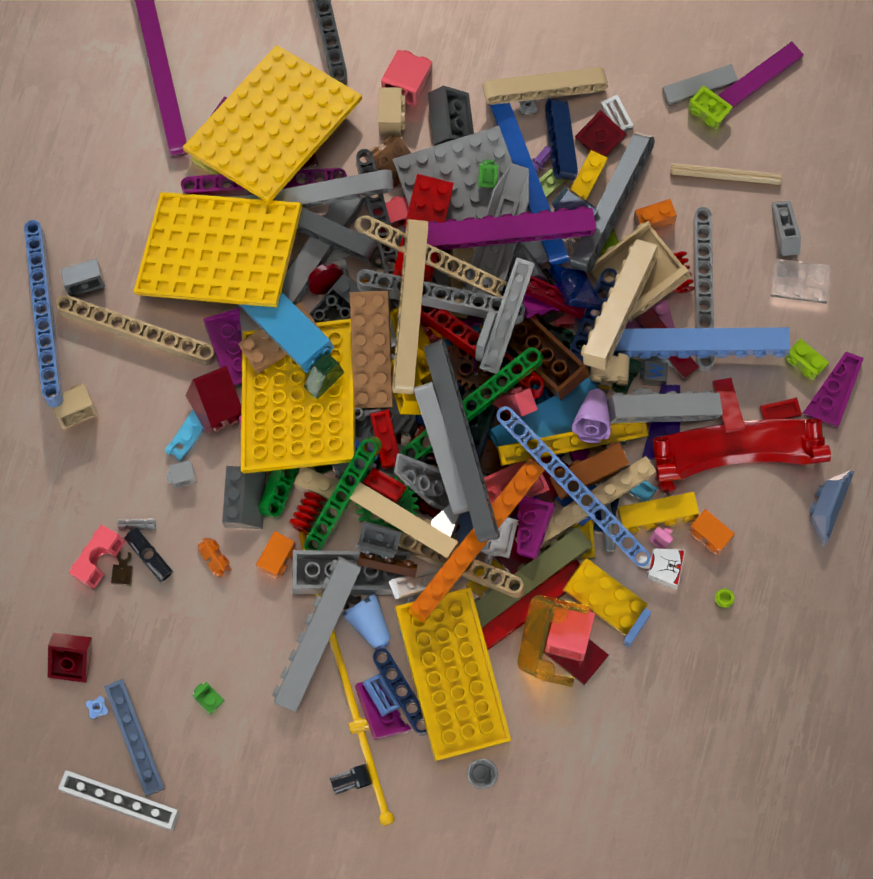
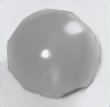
[467,758,498,789]

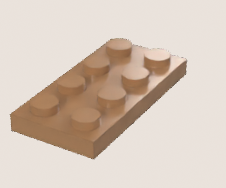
[238,302,320,374]

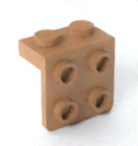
[364,135,411,187]

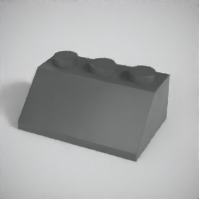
[427,85,474,145]
[222,466,267,529]

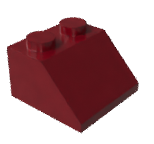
[47,632,92,683]

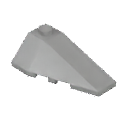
[394,453,450,511]

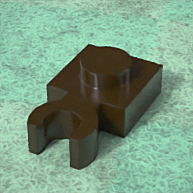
[111,551,133,586]

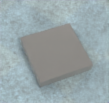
[475,311,496,362]

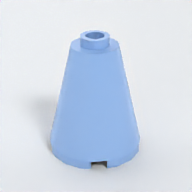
[342,593,391,648]

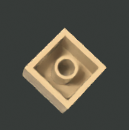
[378,87,406,137]
[52,384,98,429]

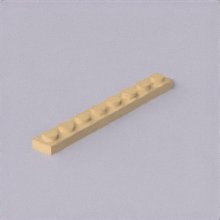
[515,456,657,545]

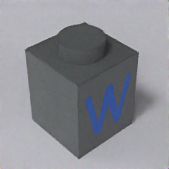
[640,361,668,386]

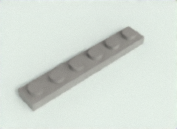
[480,257,535,374]

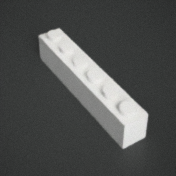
[58,770,180,831]

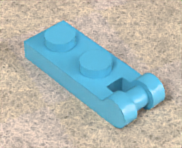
[165,410,204,462]

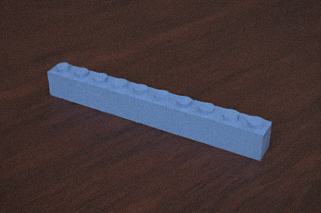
[613,327,790,359]

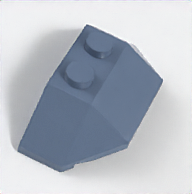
[809,470,854,546]

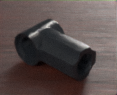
[330,764,372,795]

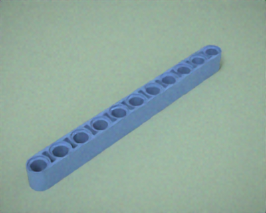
[24,220,63,407]
[497,406,650,567]

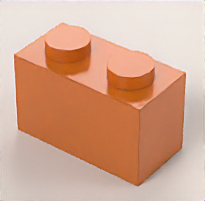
[634,199,677,230]
[689,509,735,555]
[256,531,297,579]

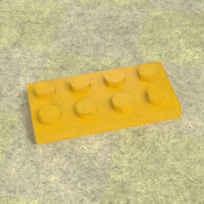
[563,558,648,636]

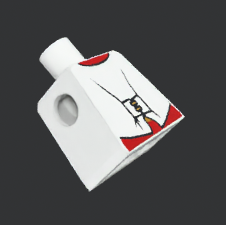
[638,549,685,590]

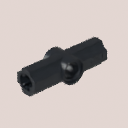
[124,528,173,583]

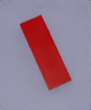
[712,378,745,433]
[370,409,400,469]

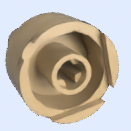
[590,353,630,386]

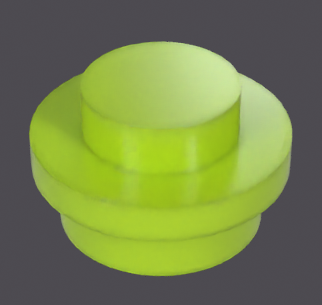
[715,588,735,608]

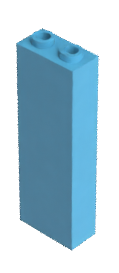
[238,292,335,374]
[489,377,599,466]

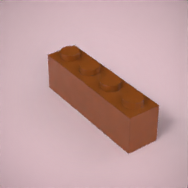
[549,442,631,500]

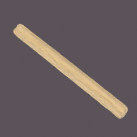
[671,164,782,185]

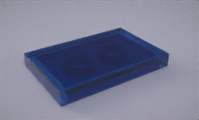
[549,265,603,311]

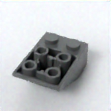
[309,274,361,323]

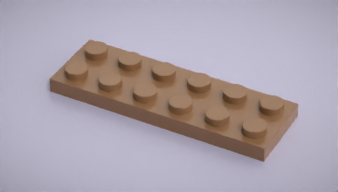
[350,291,394,408]

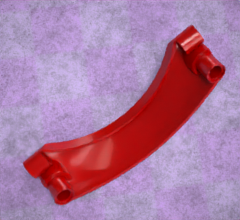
[653,418,831,482]

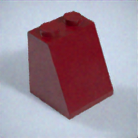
[185,366,242,434]

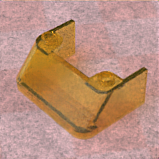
[517,595,590,687]

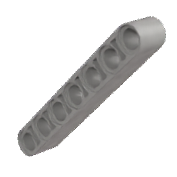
[414,381,469,516]

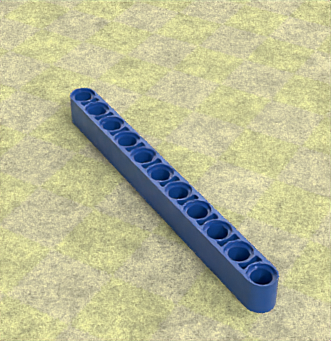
[489,103,569,267]

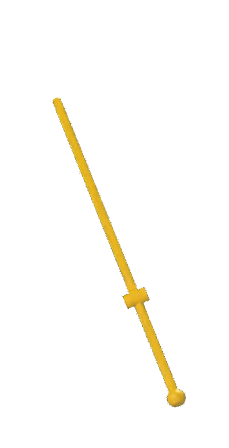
[298,532,395,826]

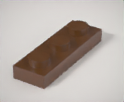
[357,552,418,577]

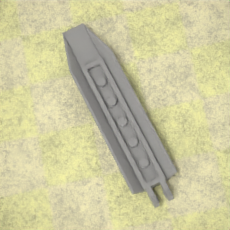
[463,163,529,306]

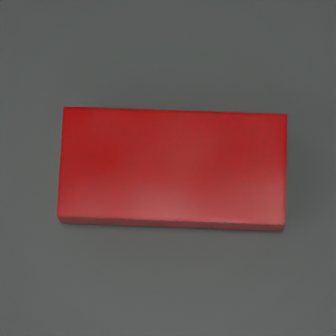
[759,397,802,420]
[363,467,407,503]

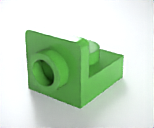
[478,160,498,188]
[193,682,225,715]

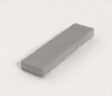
[662,64,738,105]

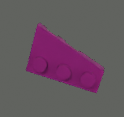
[517,496,555,560]
[355,682,411,740]

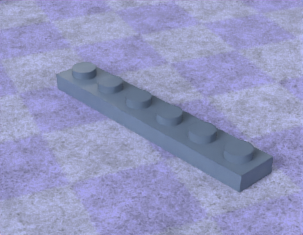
[104,679,165,797]

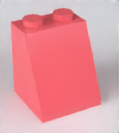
[381,50,432,107]
[545,602,595,662]

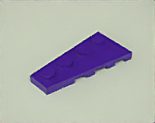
[641,384,680,460]

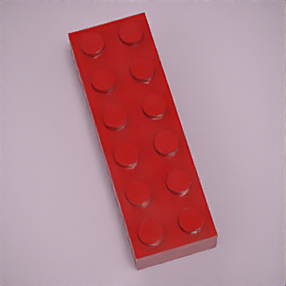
[393,174,454,294]

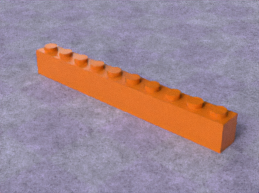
[408,457,545,624]

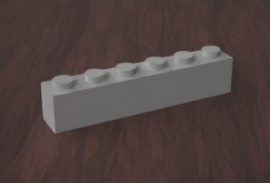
[607,390,723,423]

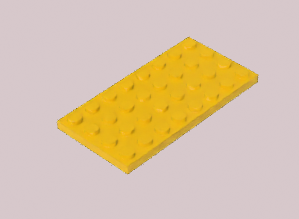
[394,587,511,761]

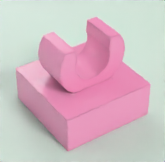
[649,526,674,549]

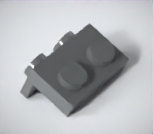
[356,521,402,559]

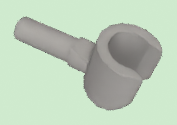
[355,407,381,421]

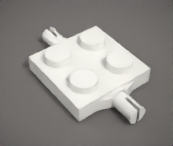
[481,518,518,565]

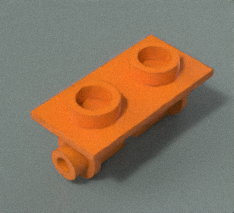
[197,538,232,578]

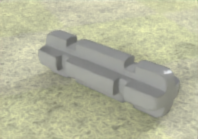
[117,518,156,530]

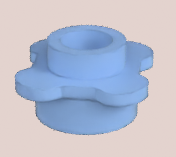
[86,696,108,719]

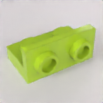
[688,85,733,129]
[785,338,829,380]

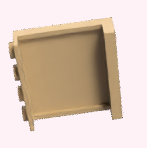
[591,221,691,323]

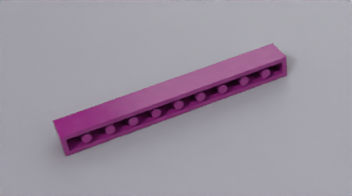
[403,206,596,250]

